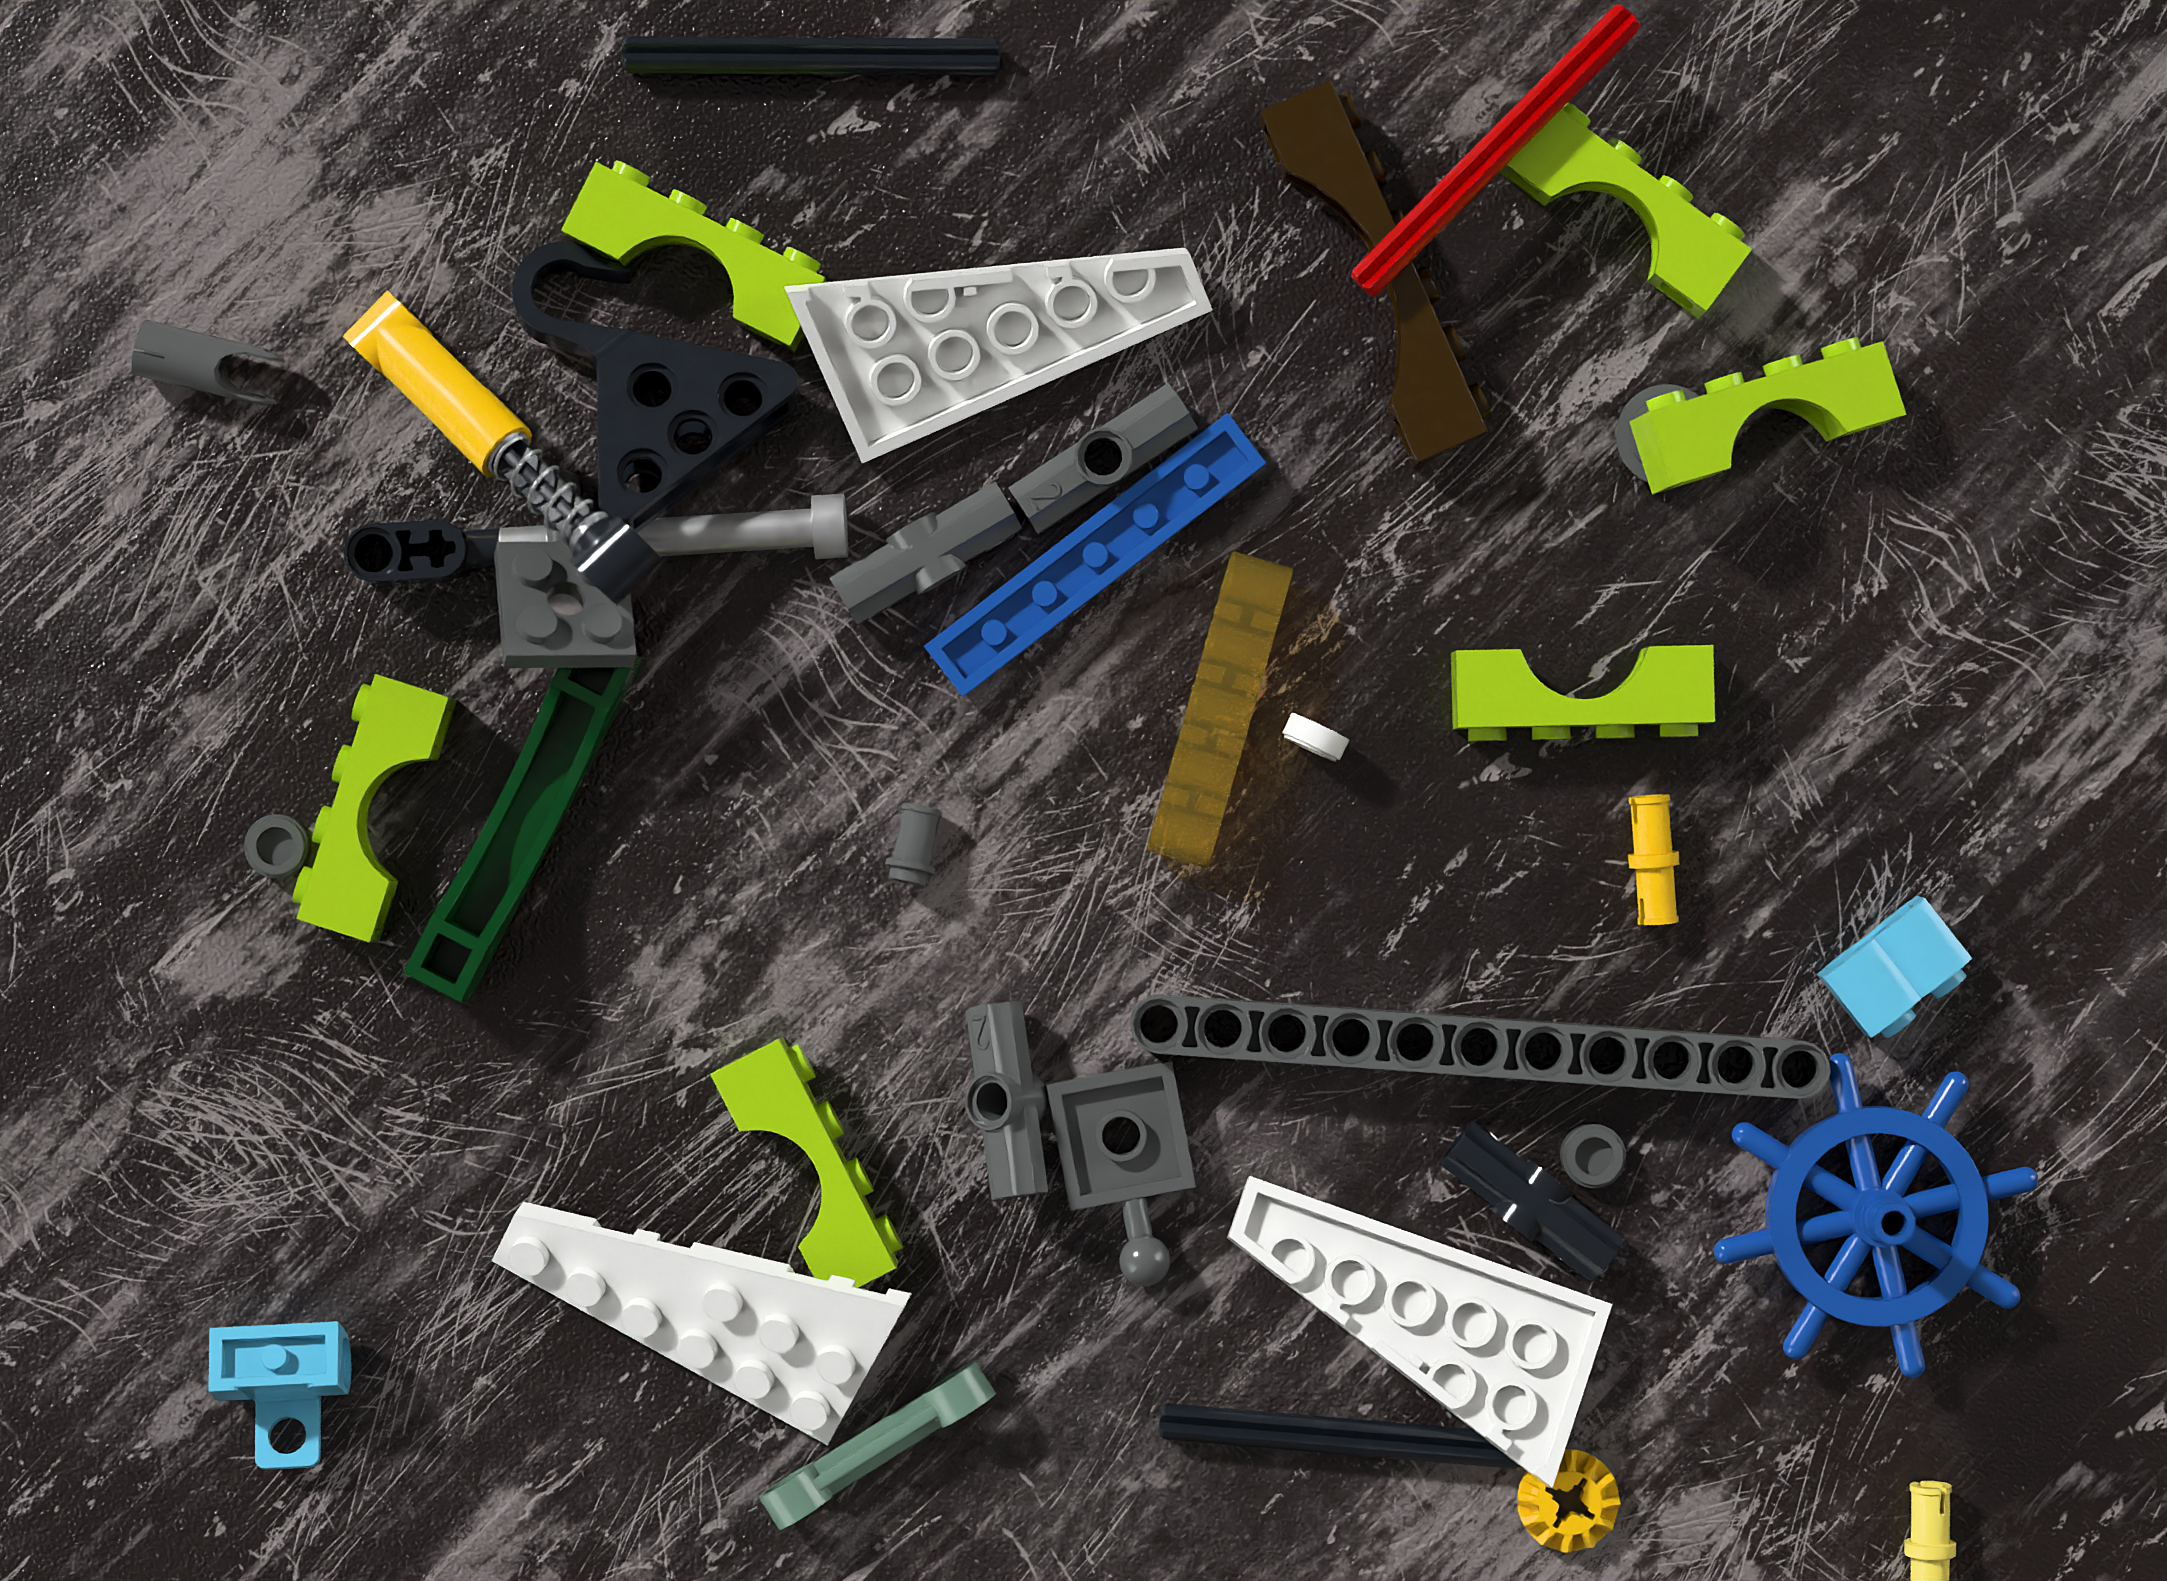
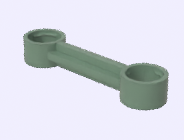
[759,1360,996,1530]

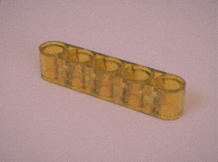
[1146,551,1293,869]

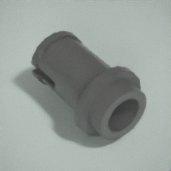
[885,803,943,886]

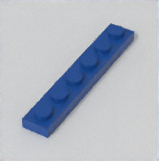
[924,413,1266,698]

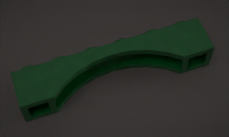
[403,655,644,1002]

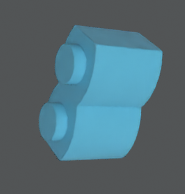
[1817,896,1972,1038]

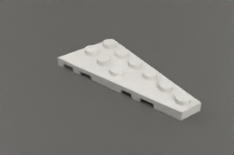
[785,248,1212,463]
[1227,1176,1612,1488]
[492,1202,911,1445]

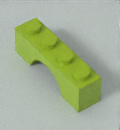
[1499,102,1752,318]
[561,160,827,353]
[1629,337,1906,495]
[1451,645,1715,741]
[292,674,457,943]
[710,1037,903,1288]

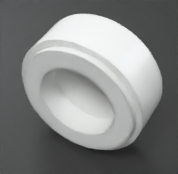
[1282,713,1349,762]

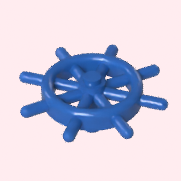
[1714,1053,2038,1378]

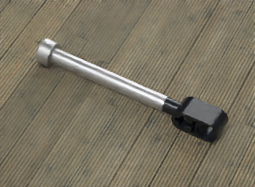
[344,494,848,585]

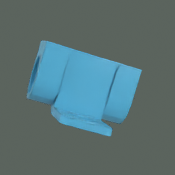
[209,1321,352,1470]

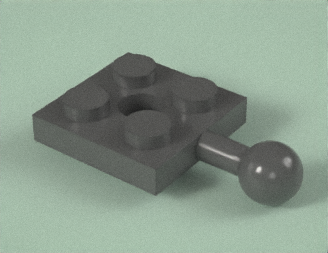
[494,467,636,668]
[1046,1060,1196,1287]

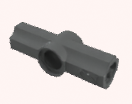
[1008,383,1198,535]
[830,482,1023,626]
[965,1001,1048,1200]

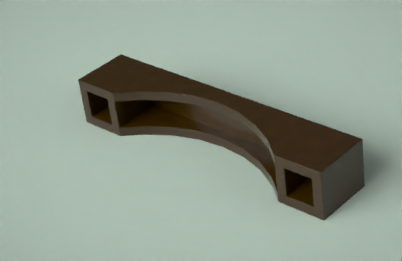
[1258,80,1492,468]

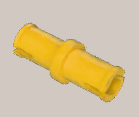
[1628,794,1680,925]

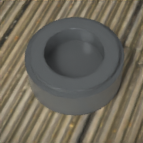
[244,814,312,878]
[1560,1123,1626,1188]

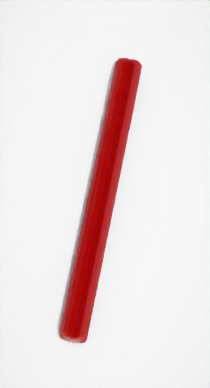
[1351,4,1640,297]

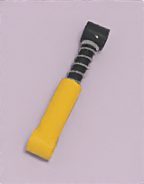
[343,290,662,606]

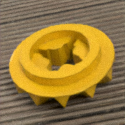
[1517,1449,1621,1554]

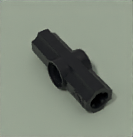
[1439,1120,1626,1282]

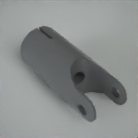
[131,320,284,405]

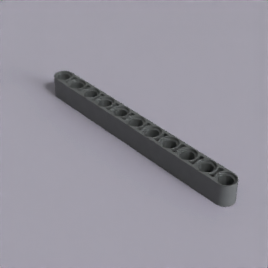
[1130,994,1830,1099]

